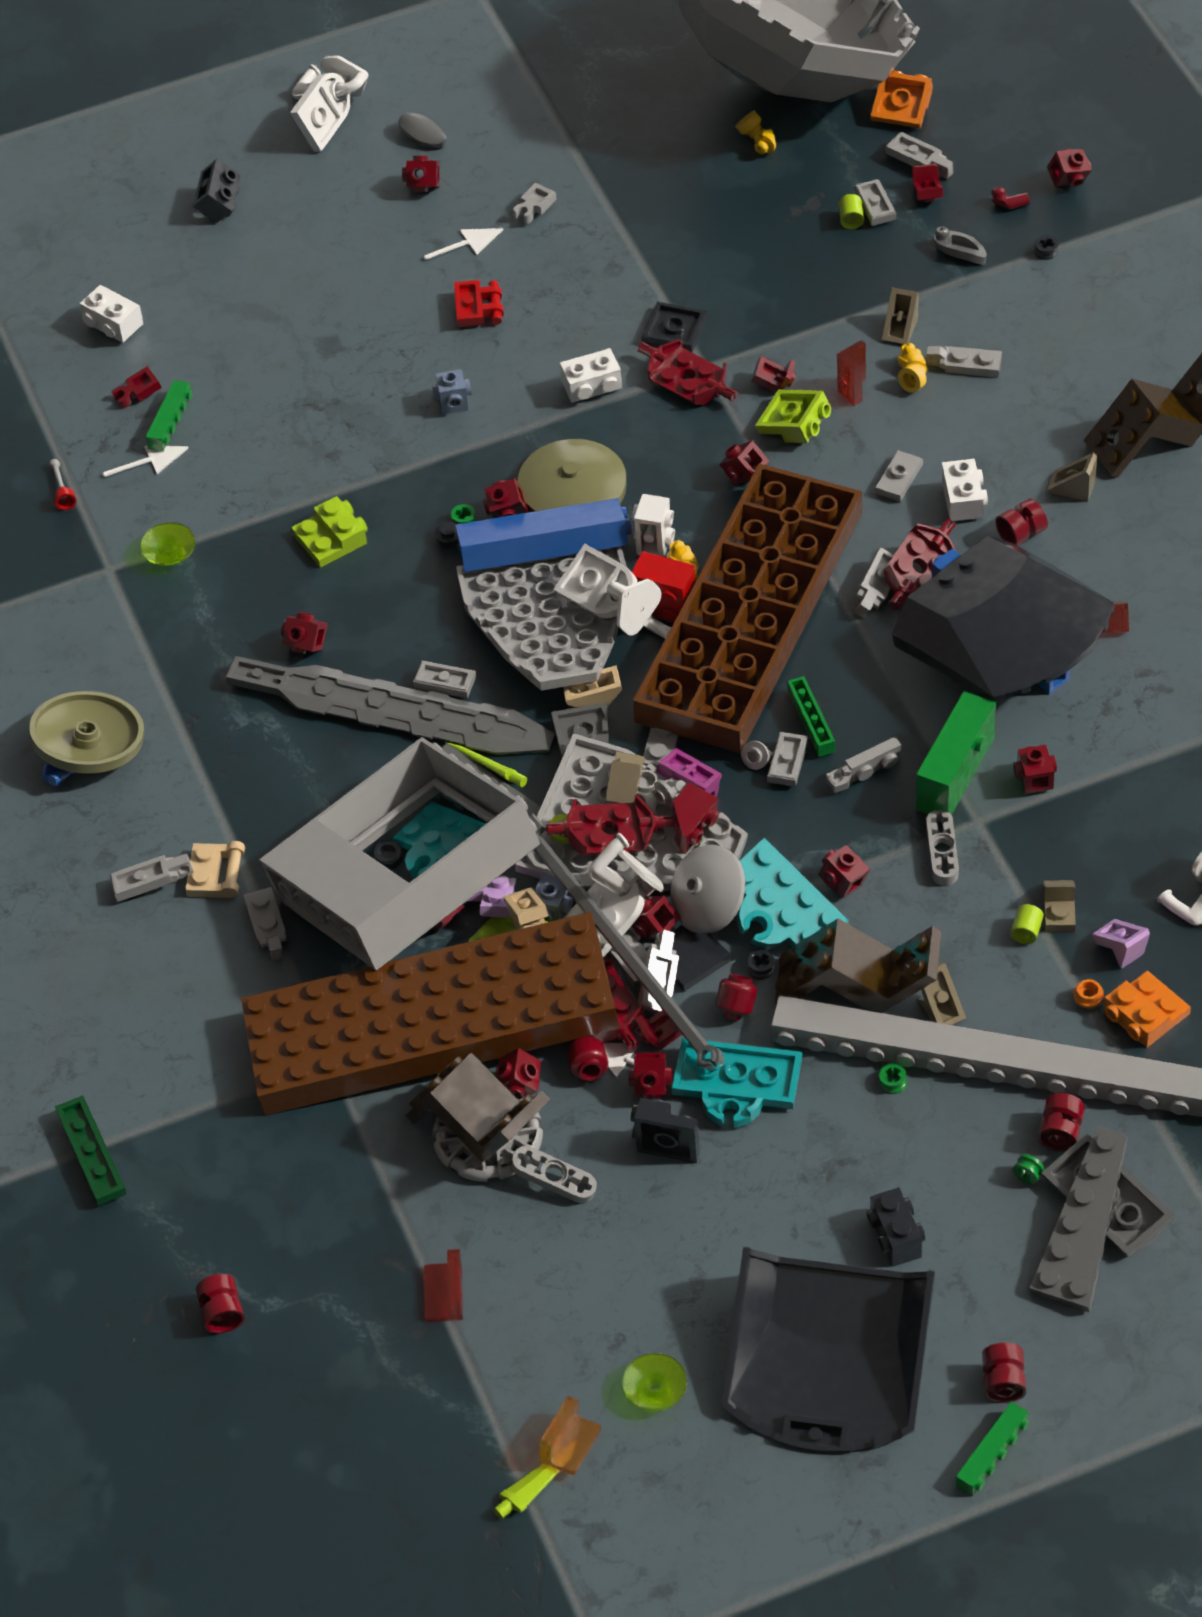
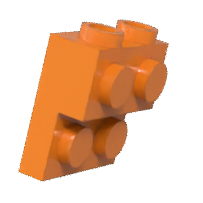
[871,70,933,129]
[1104,970,1191,1048]

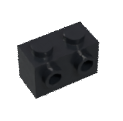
[193,159,240,223]
[866,1187,926,1267]

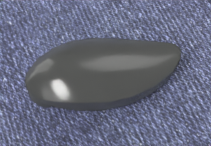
[398,113,447,148]
[934,226,987,265]

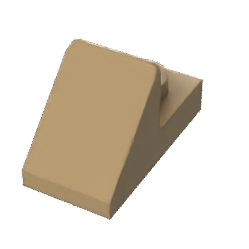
[503,887,548,930]

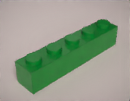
[146,380,193,451]
[787,676,835,757]
[956,1402,1030,1497]

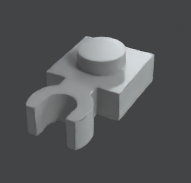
[513,183,556,224]

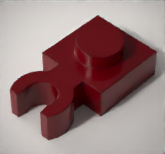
[111,366,162,409]

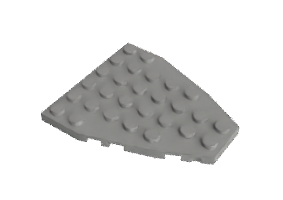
[456,546,627,691]
[515,733,748,891]

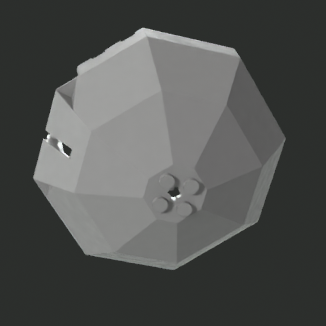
[678,0,920,102]

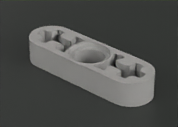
[926,810,959,886]
[511,1146,597,1203]

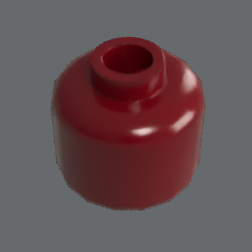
[715,974,757,1020]
[567,1036,609,1081]

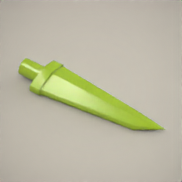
[446,742,527,787]
[494,1441,577,1519]

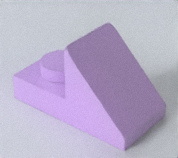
[1092,919,1150,968]

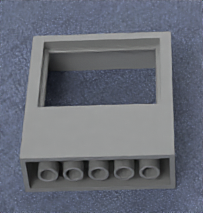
[259,737,540,971]

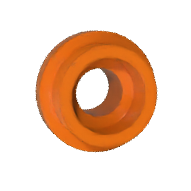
[1073,979,1104,1009]

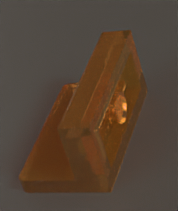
[539,1396,601,1475]

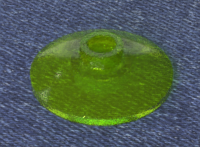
[141,522,195,566]
[623,1353,687,1411]

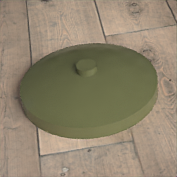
[518,439,627,512]
[29,691,144,773]

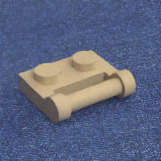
[186,841,245,898]

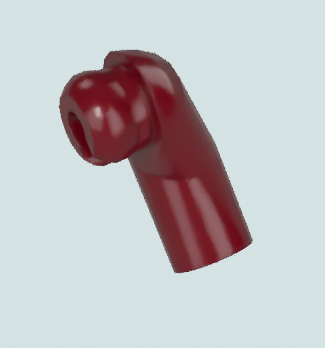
[991,187,1030,210]

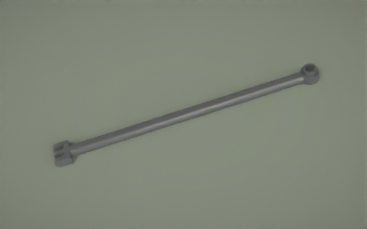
[529,814,724,1071]

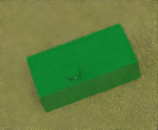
[916,691,996,815]

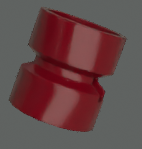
[995,498,1048,546]
[1037,1093,1085,1152]
[195,1274,245,1334]
[982,1342,1026,1403]

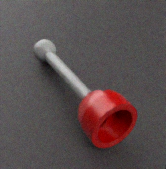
[49,459,77,510]

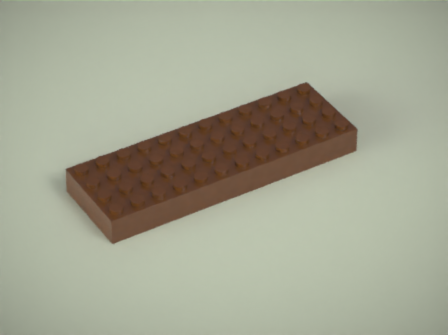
[633,463,862,754]
[241,912,620,1116]

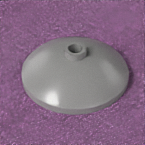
[670,845,745,934]

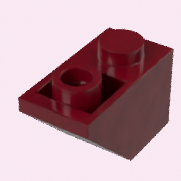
[672,782,719,854]

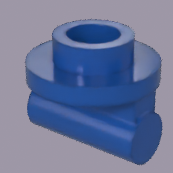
[42,762,74,786]

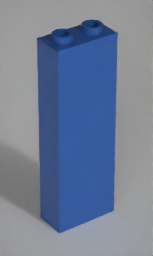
[456,498,632,572]

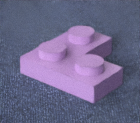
[467,875,517,917]

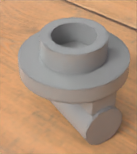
[741,741,774,770]
[653,780,686,807]

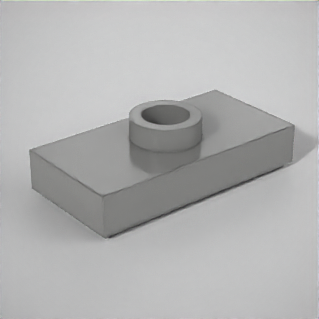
[854,179,896,226]
[876,450,923,502]
[413,660,476,698]
[767,732,808,787]

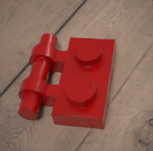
[454,280,504,327]

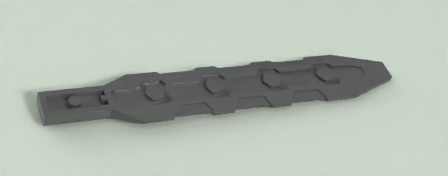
[226,656,556,755]

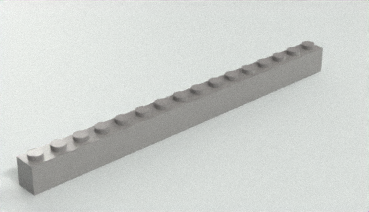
[771,996,1202,1117]

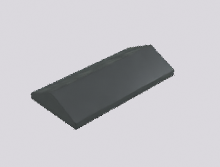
[1042,1133,1174,1257]

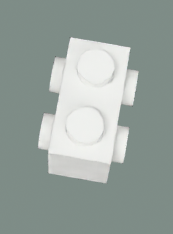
[80,285,143,342]
[560,348,622,403]
[942,459,988,521]
[632,494,675,557]

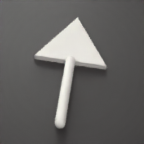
[423,228,503,260]
[102,446,188,477]
[603,1043,674,1083]

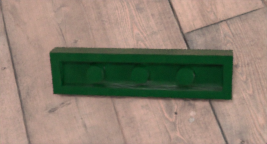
[55,1095,127,1206]

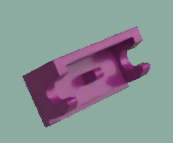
[657,748,722,797]

